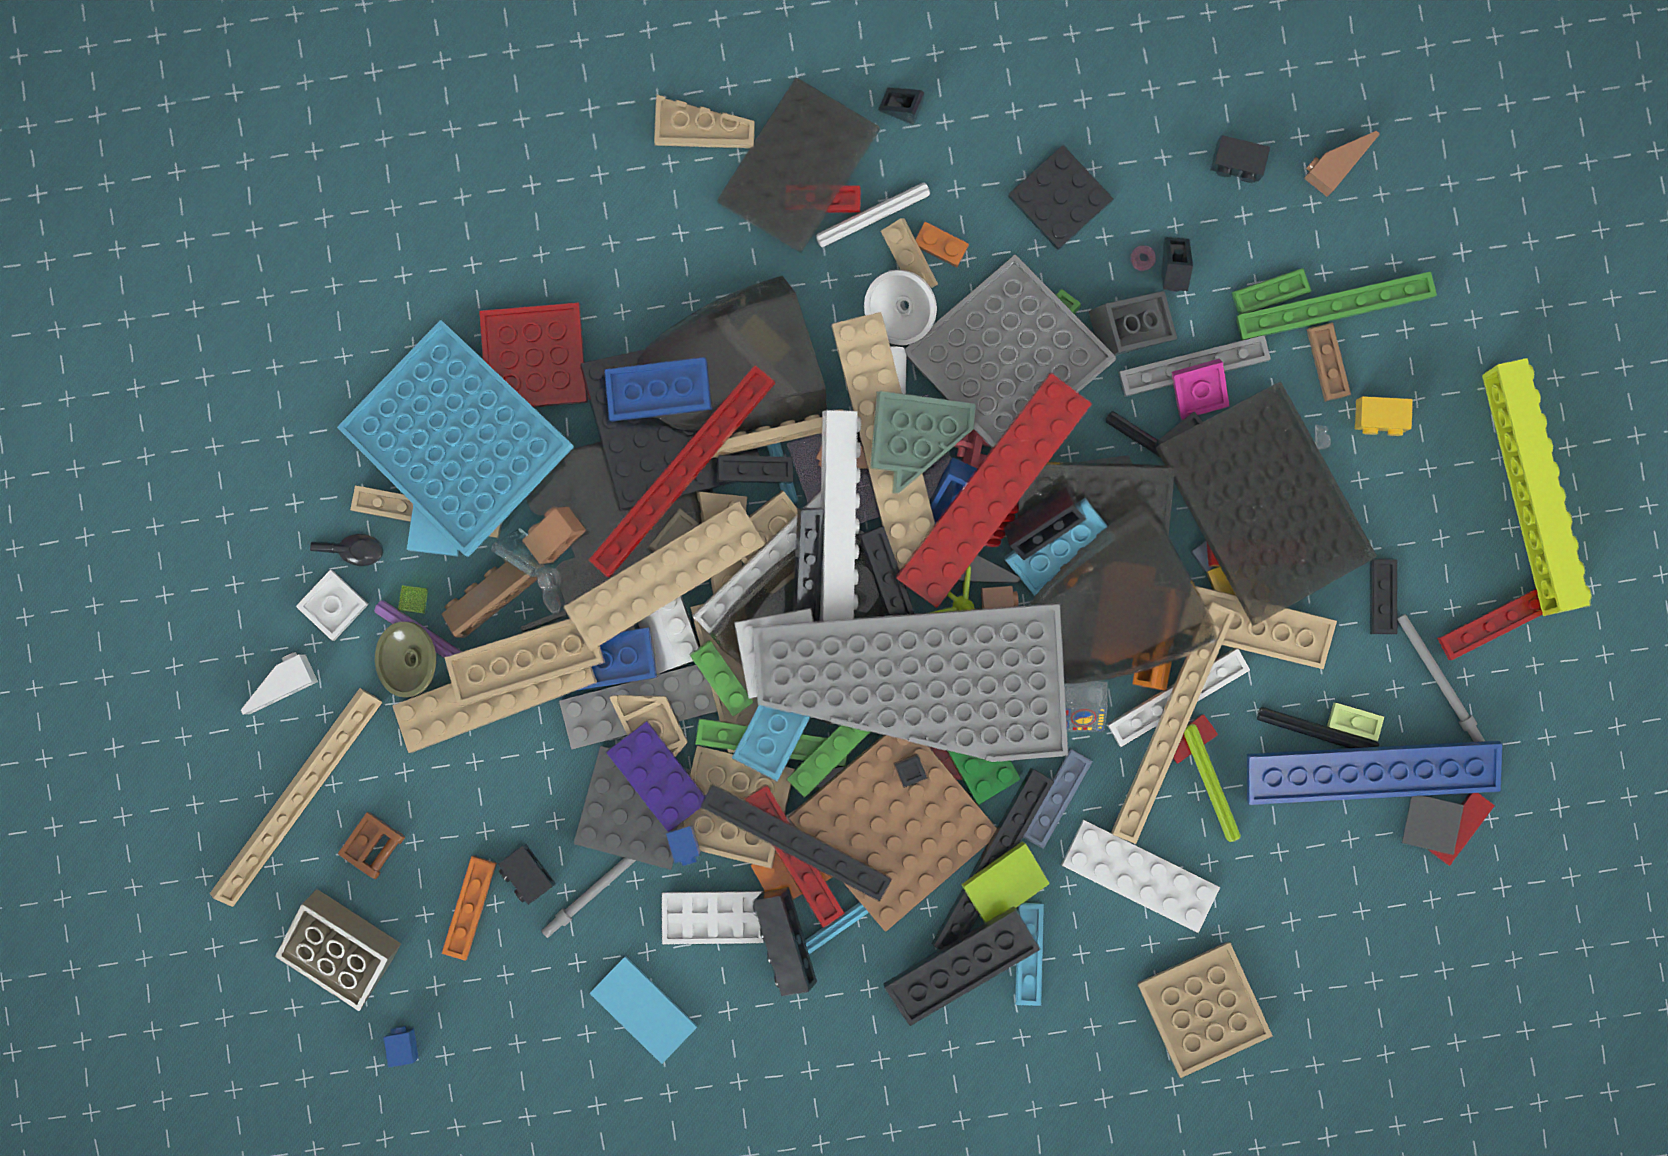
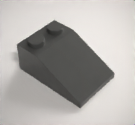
[1089,291,1177,356]

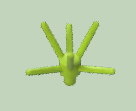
[930,566,975,613]

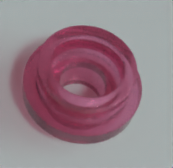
[1131,245,1156,271]

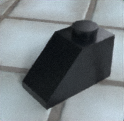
[1161,237,1193,292]

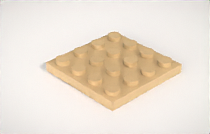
[677,746,795,868]
[1137,942,1272,1078]

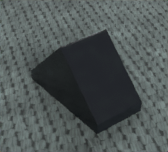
[878,87,924,125]

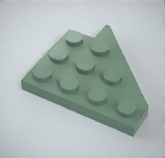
[870,391,976,494]

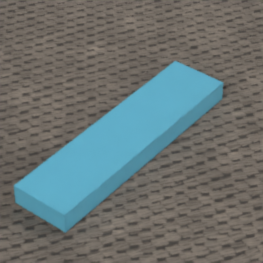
[1015,902,1044,1006]

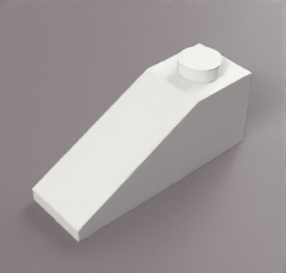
[241,652,318,715]

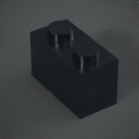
[1210,135,1270,183]
[498,844,556,905]

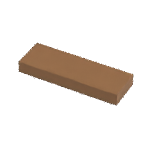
[1307,323,1351,401]

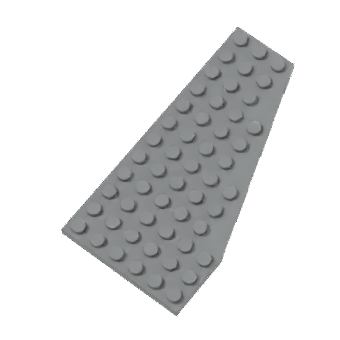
[752,603,1068,762]

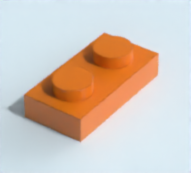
[916,222,969,267]

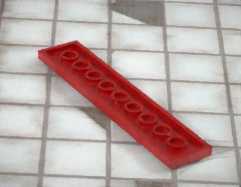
[896,372,1092,608]

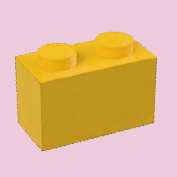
[1355,396,1413,436]

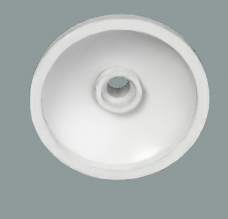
[864,270,937,345]

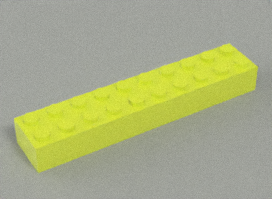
[1482,358,1591,616]

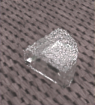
[1315,425,1330,450]

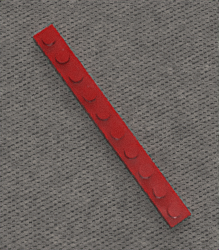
[589,365,775,578]

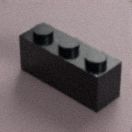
[1003,486,1087,561]

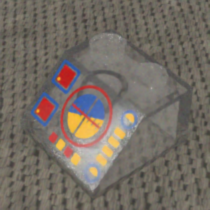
[1064,682,1108,732]

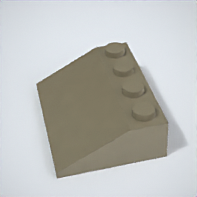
[275,889,401,1011]

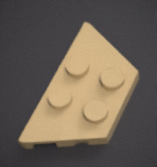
[609,695,688,757]

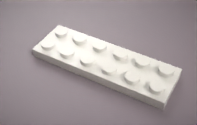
[1061,820,1220,933]

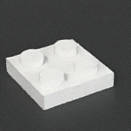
[296,570,369,641]

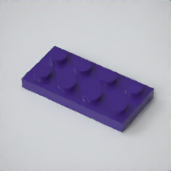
[606,721,705,832]

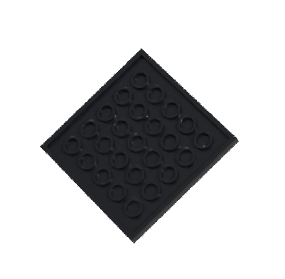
[580,333,759,511]

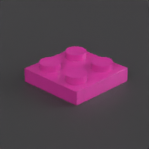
[1171,358,1230,420]

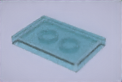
[491,528,561,577]

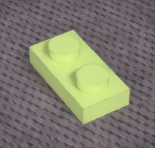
[1327,703,1384,741]

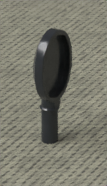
[310,534,383,566]

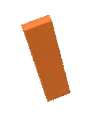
[442,856,497,961]

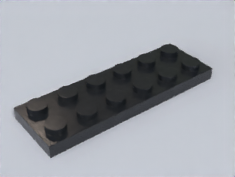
[883,906,1041,1026]

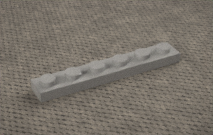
[1119,335,1271,397]

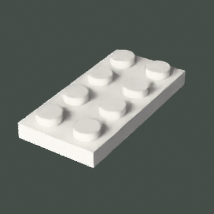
[662,891,764,944]

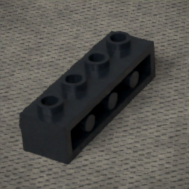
[753,887,817,996]

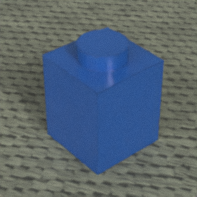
[666,825,701,866]
[384,1026,419,1067]

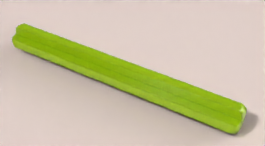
[1184,724,1241,842]

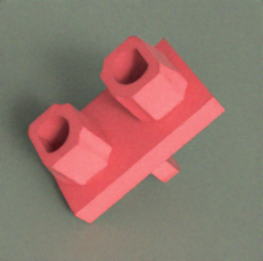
[954,429,990,468]

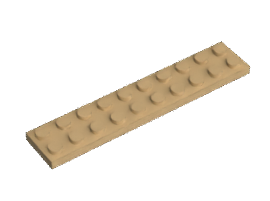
[831,312,935,570]

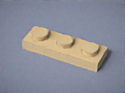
[881,218,938,288]

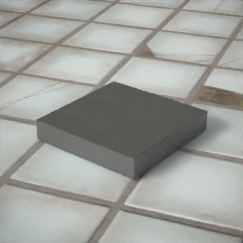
[1401,796,1464,855]

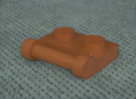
[338,812,405,879]

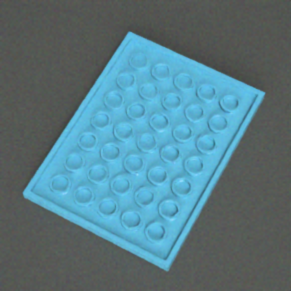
[337,320,574,557]

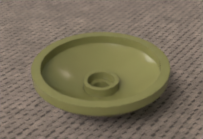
[375,622,436,697]

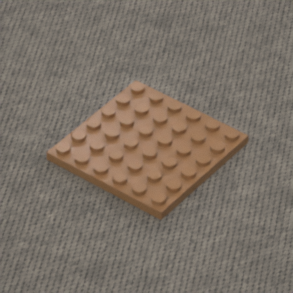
[788,735,997,932]

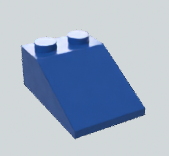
[929,457,977,524]

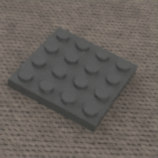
[574,746,691,870]

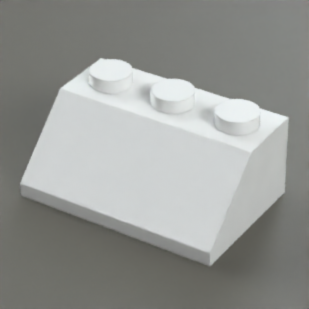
[638,595,700,674]

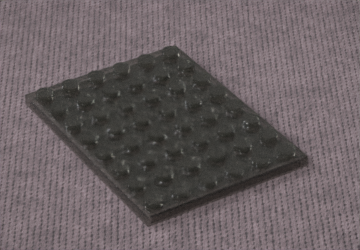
[1155,381,1377,626]

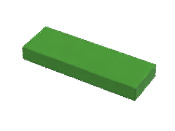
[1231,268,1311,315]

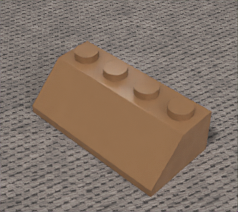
[442,551,543,638]

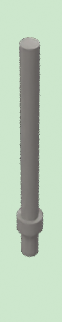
[1397,614,1485,742]
[541,857,636,938]

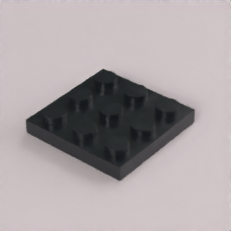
[1008,145,1113,250]

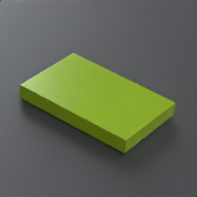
[961,841,1050,923]

